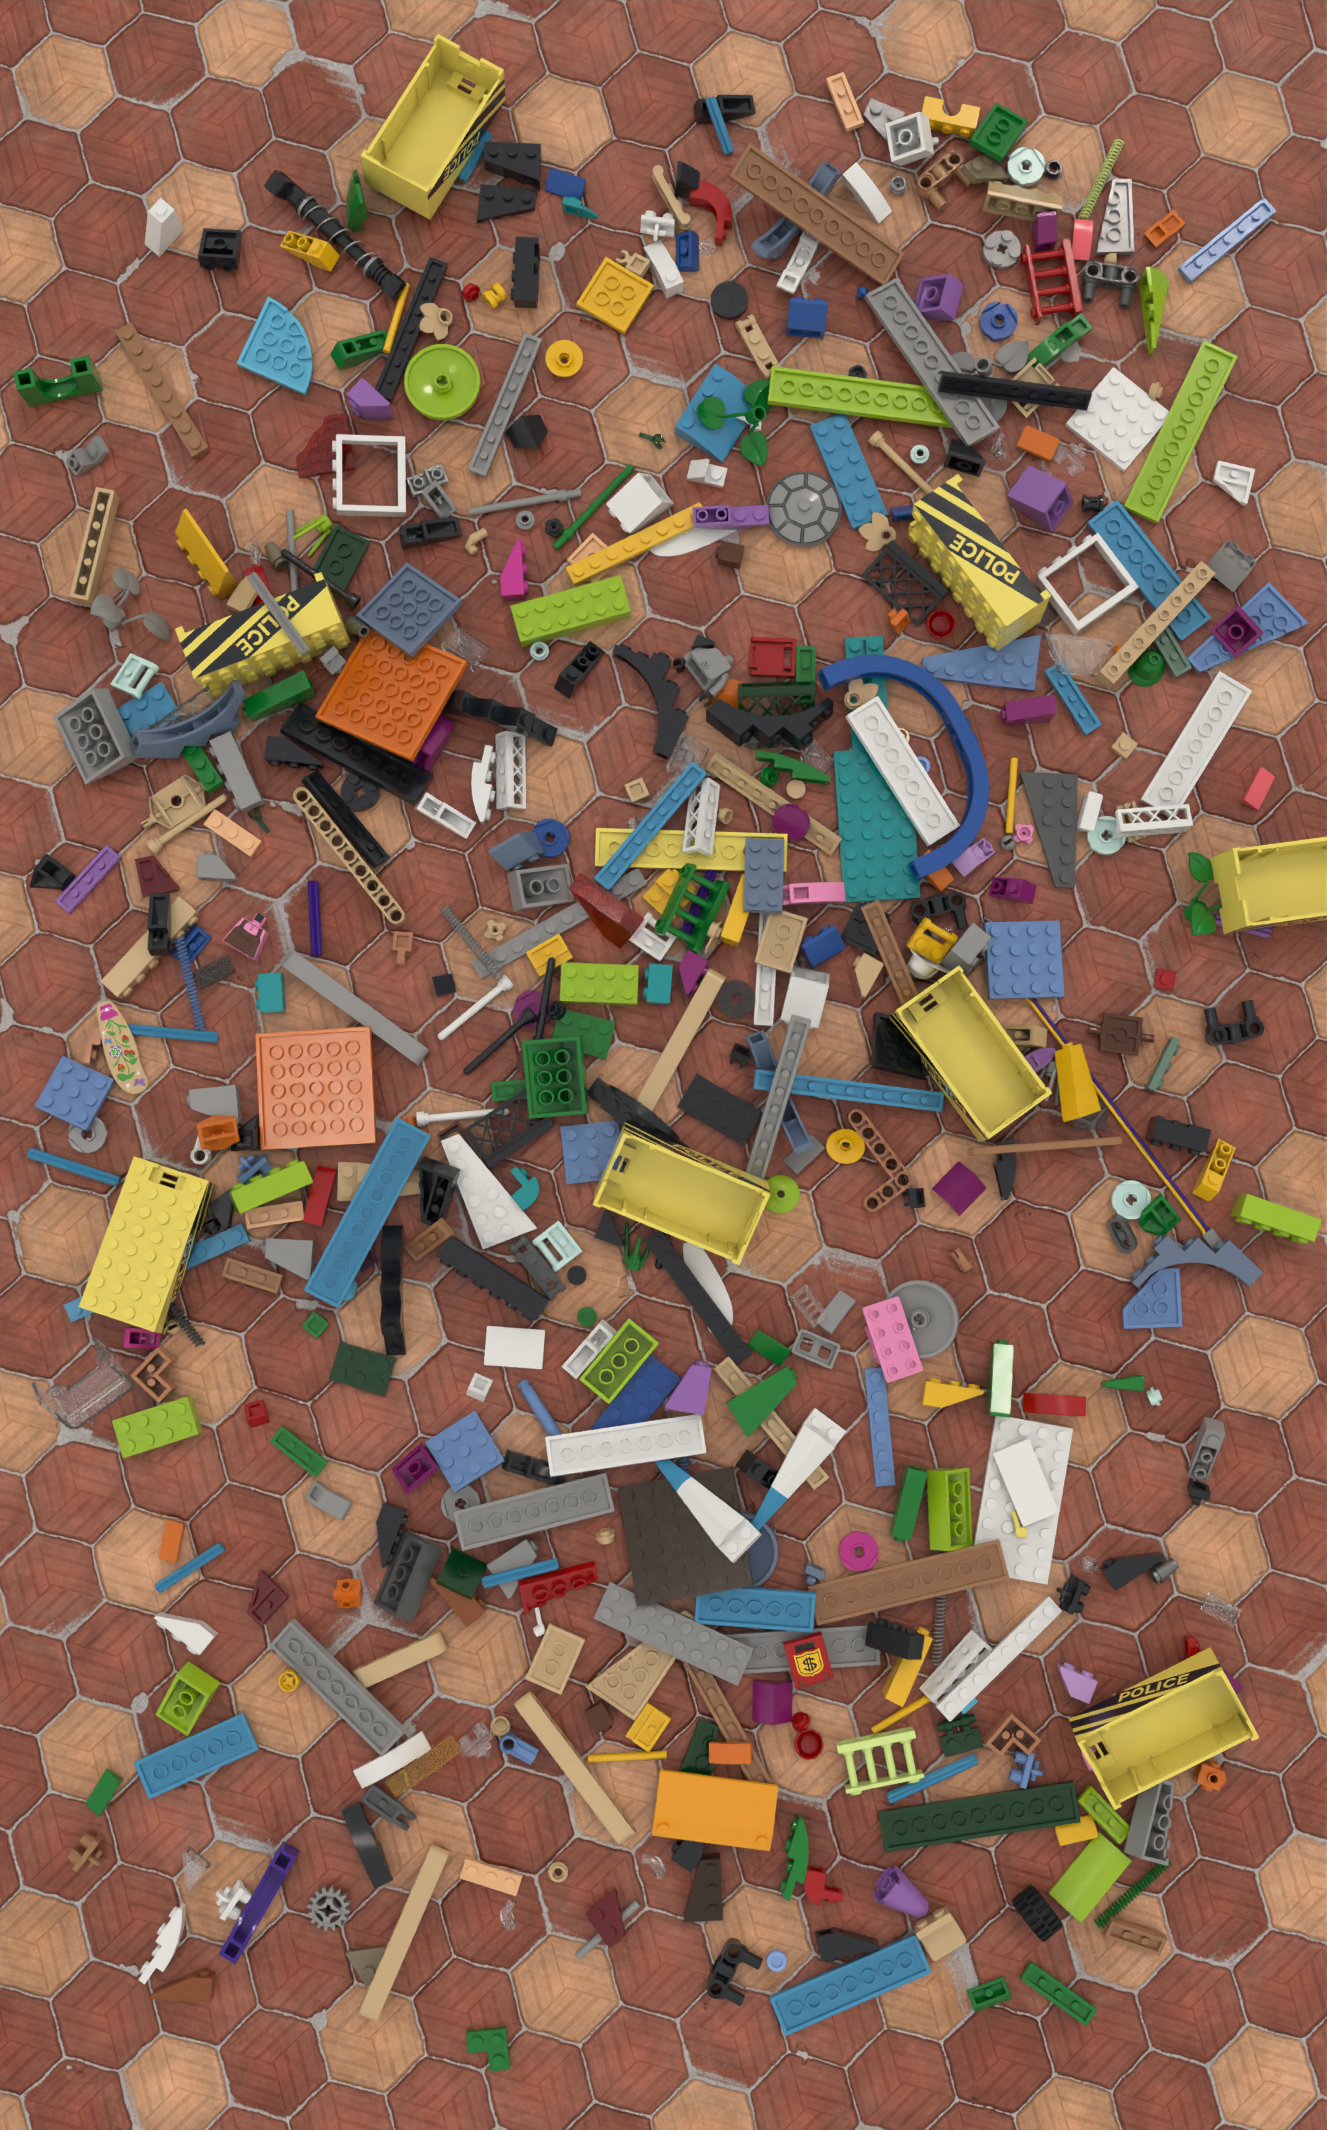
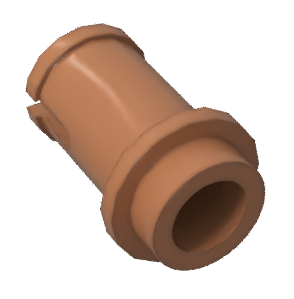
[949,1248,973,1273]

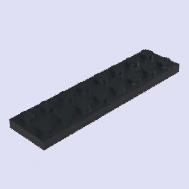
[280,702,433,806]

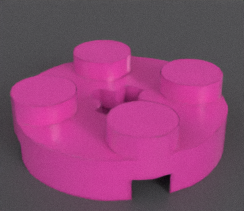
[839,1531,878,1571]

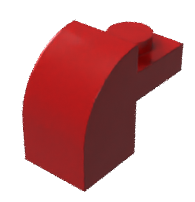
[804,1865,843,1906]

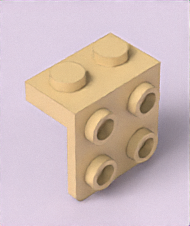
[913,1906,966,1961]

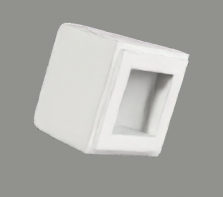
[466,1373,493,1402]

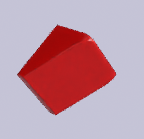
[245,1399,270,1428]

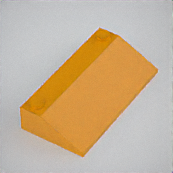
[652,1769,778,1851]

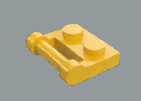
[906,917,958,965]

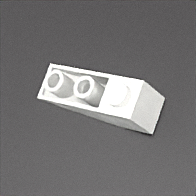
[154,1612,218,1655]

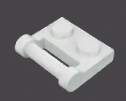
[628,912,678,962]

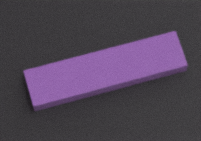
[55,845,122,915]

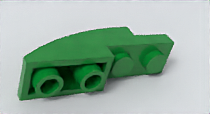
[1025,313,1093,368]
[779,1813,809,1901]

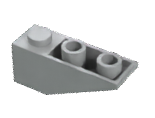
[1187,1417,1226,1482]

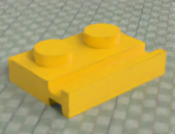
[526,934,573,977]
[625,1701,671,1752]

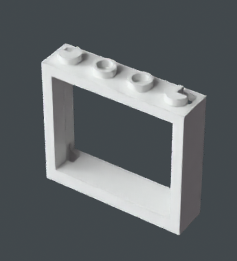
[332,434,406,517]
[1034,533,1139,636]

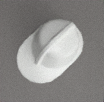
[907,948,950,979]

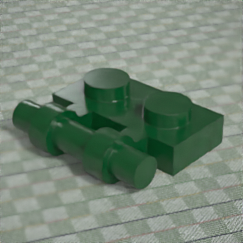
[936,1714,983,1757]

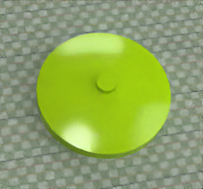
[404,344,481,420]

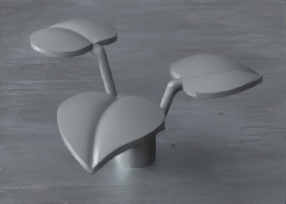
[950,341,1029,422]
[90,567,171,642]

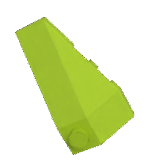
[1138,267,1169,355]

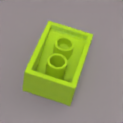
[155,1661,221,1736]

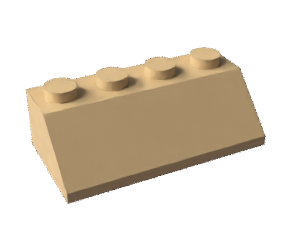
[982,181,1063,222]

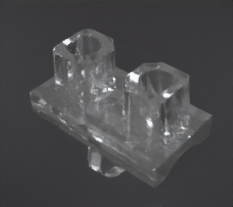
[1053,442,1087,477]
[458,1722,494,1759]

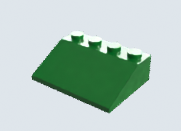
[522,1035,589,1119]

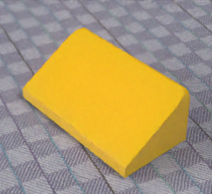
[1054,1814,1098,1846]

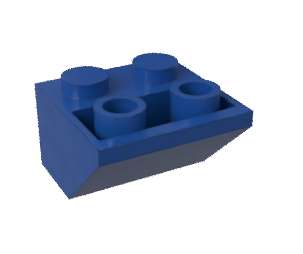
[786,297,828,339]
[800,925,846,969]

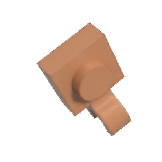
[392,931,414,966]

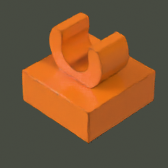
[887,608,911,635]

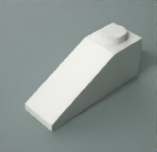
[643,240,684,298]

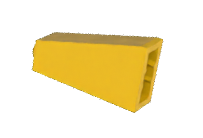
[720,874,749,947]
[1055,1042,1101,1122]
[881,1626,933,1707]

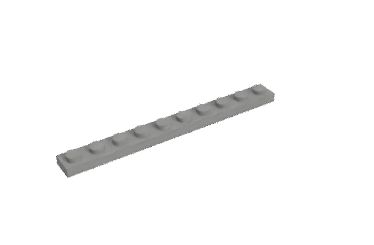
[471,868,647,980]
[745,1014,811,1180]

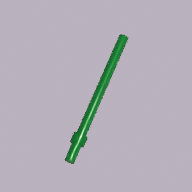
[552,464,635,550]

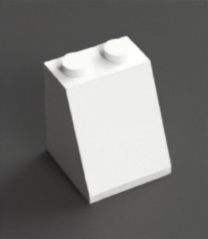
[606,473,674,534]
[781,965,830,1029]

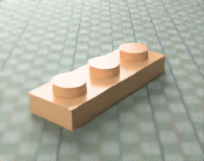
[826,72,864,132]
[204,809,262,858]
[245,1201,305,1229]
[460,1857,523,1896]

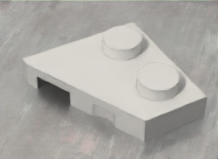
[1212,460,1255,506]

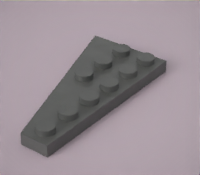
[1019,772,1078,889]

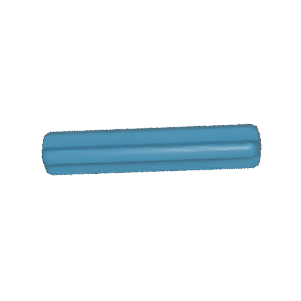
[705,96,734,155]
[458,131,493,183]

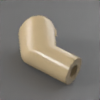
[465,528,488,555]

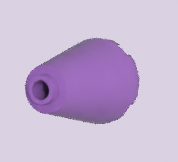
[873,1865,929,1918]

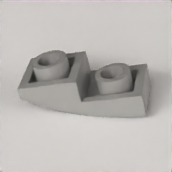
[406,464,449,498]
[816,1290,856,1335]

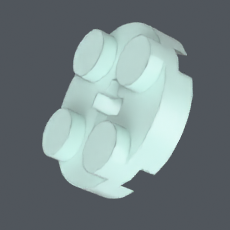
[1006,147,1045,188]
[1086,816,1126,855]
[1111,1180,1151,1219]

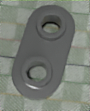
[1107,1216,1138,1254]

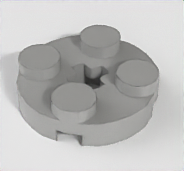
[982,230,1021,270]
[68,1117,109,1154]
[441,1485,481,1523]

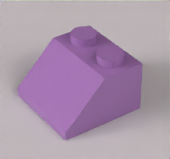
[915,274,964,322]
[347,378,394,420]

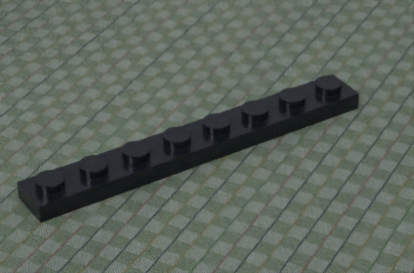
[375,257,448,402]
[938,371,1092,411]
[644,1230,752,1365]

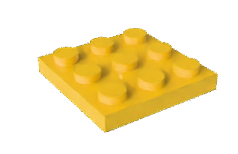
[576,257,654,335]

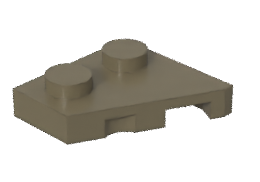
[961,153,1010,184]
[345,1945,387,1986]

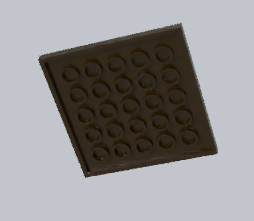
[618,1466,754,1606]

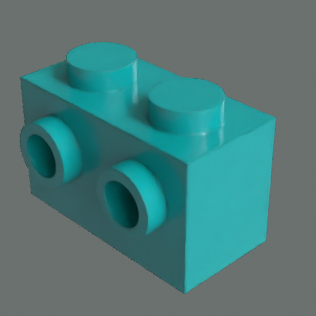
[643,963,673,1006]
[255,973,286,1014]

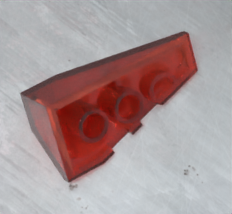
[569,873,644,948]

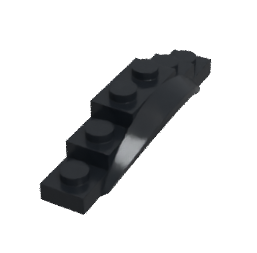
[588,1077,690,1148]

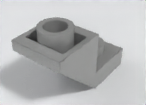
[66,435,109,477]
[317,645,346,675]
[305,1480,353,1520]

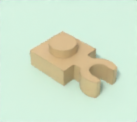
[616,250,651,278]

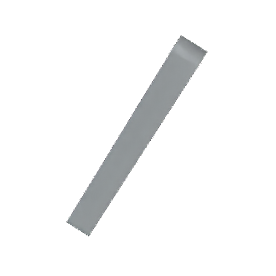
[281,950,430,1066]

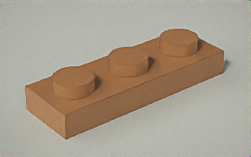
[404,1217,454,1262]
[221,1257,284,1294]
[1103,1917,1167,1956]

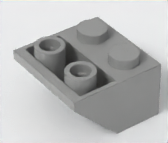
[1207,540,1257,592]

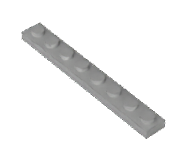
[468,333,542,478]

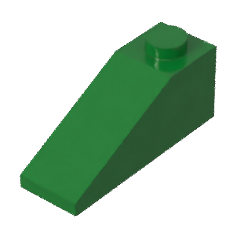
[330,330,393,370]

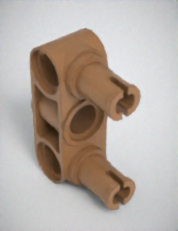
[916,150,973,211]

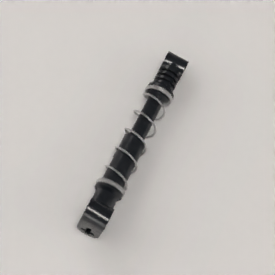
[264,170,407,300]

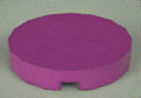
[772,803,810,841]
[514,990,551,1029]

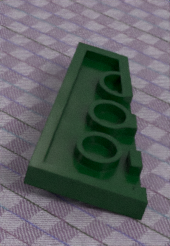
[679,1718,718,1776]

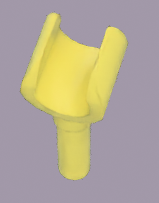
[1011,1510,1027,1538]

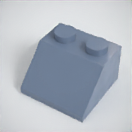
[488,832,545,871]

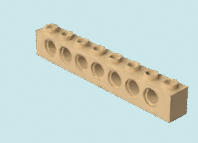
[1095,561,1216,689]

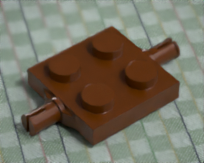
[1087,1012,1154,1056]

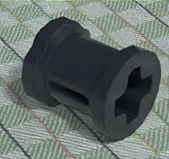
[1081,495,1104,512]

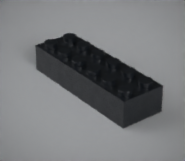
[437,1236,550,1321]

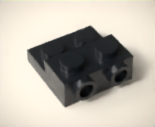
[198,228,242,272]
[841,902,892,956]

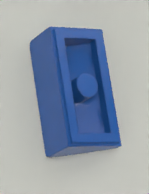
[545,168,586,201]
[676,230,699,272]
[890,505,914,522]
[170,924,212,964]

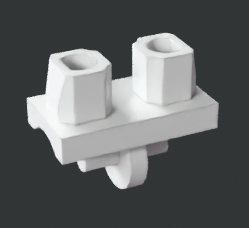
[640,210,675,241]
[215,1879,252,1921]

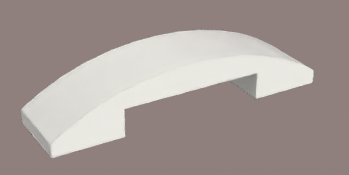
[776,231,820,294]
[353,1731,431,1788]

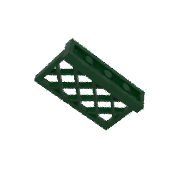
[738,681,815,716]

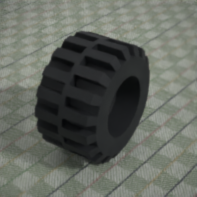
[1012,1885,1063,1942]

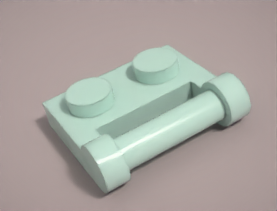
[110,653,160,700]
[532,1220,582,1272]

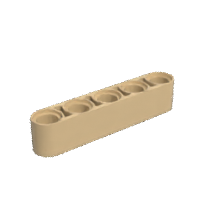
[352,1631,448,1688]

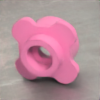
[1014,824,1034,844]

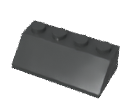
[374,1530,443,1622]

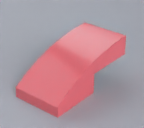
[1071,219,1093,261]

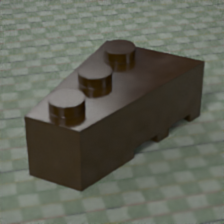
[683,1853,723,1922]

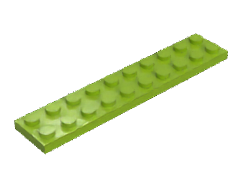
[1123,340,1238,524]
[767,366,953,428]

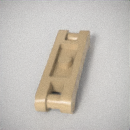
[652,165,691,232]
[735,314,781,380]

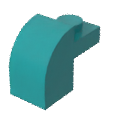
[510,1166,540,1211]

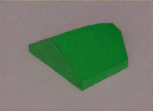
[1139,1193,1181,1236]

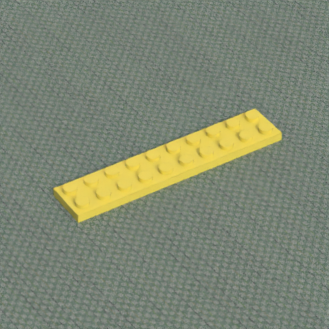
[595,828,788,873]

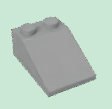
[507,864,574,912]

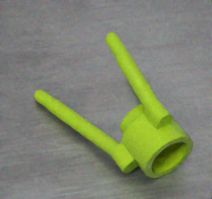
[292,514,333,557]

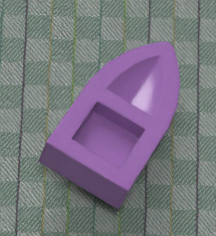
[1024,1048,1056,1072]

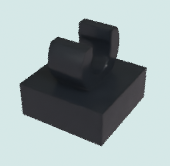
[729,1043,751,1068]
[902,1188,926,1208]
[1187,1480,1211,1506]

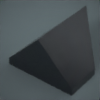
[506,415,548,449]
[30,853,76,890]
[231,1114,261,1151]

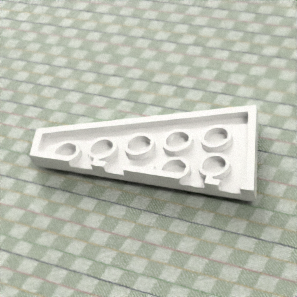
[441,1134,537,1249]

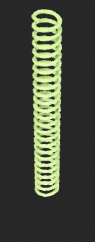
[1078,139,1125,220]

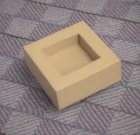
[1110,732,1138,760]
[624,777,649,804]

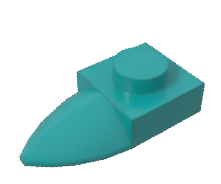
[562,196,599,219]

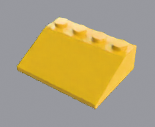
[175,509,238,600]

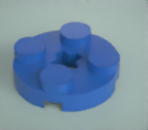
[979,302,1018,342]
[532,819,569,858]

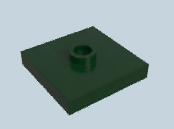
[436,1548,487,1600]

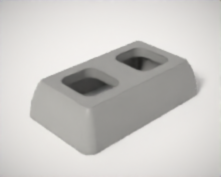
[792,1329,841,1369]

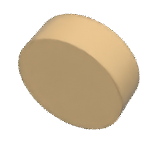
[786,780,806,800]

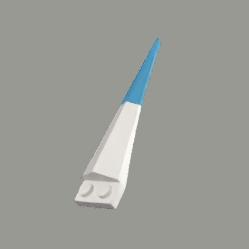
[751,1408,846,1531]
[654,1459,762,1563]

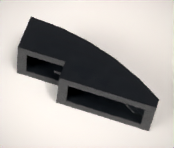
[693,95,756,124]
[398,517,462,549]
[147,893,171,956]
[993,1138,1016,1201]
[502,1449,565,1485]

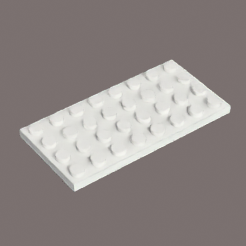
[973,1416,1073,1585]

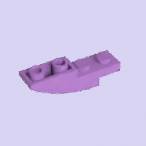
[692,505,769,530]

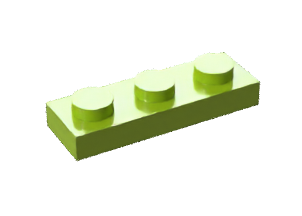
[1077,1786,1130,1845]

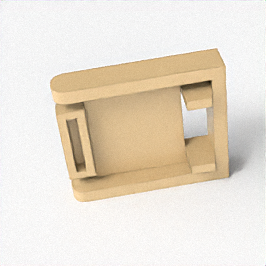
[1010,357,1060,418]

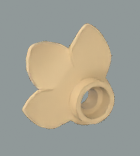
[419,303,452,341]
[859,512,896,551]
[844,678,878,710]
[704,921,723,954]

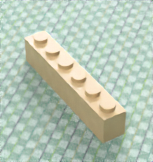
[69,487,120,606]
[100,896,200,999]

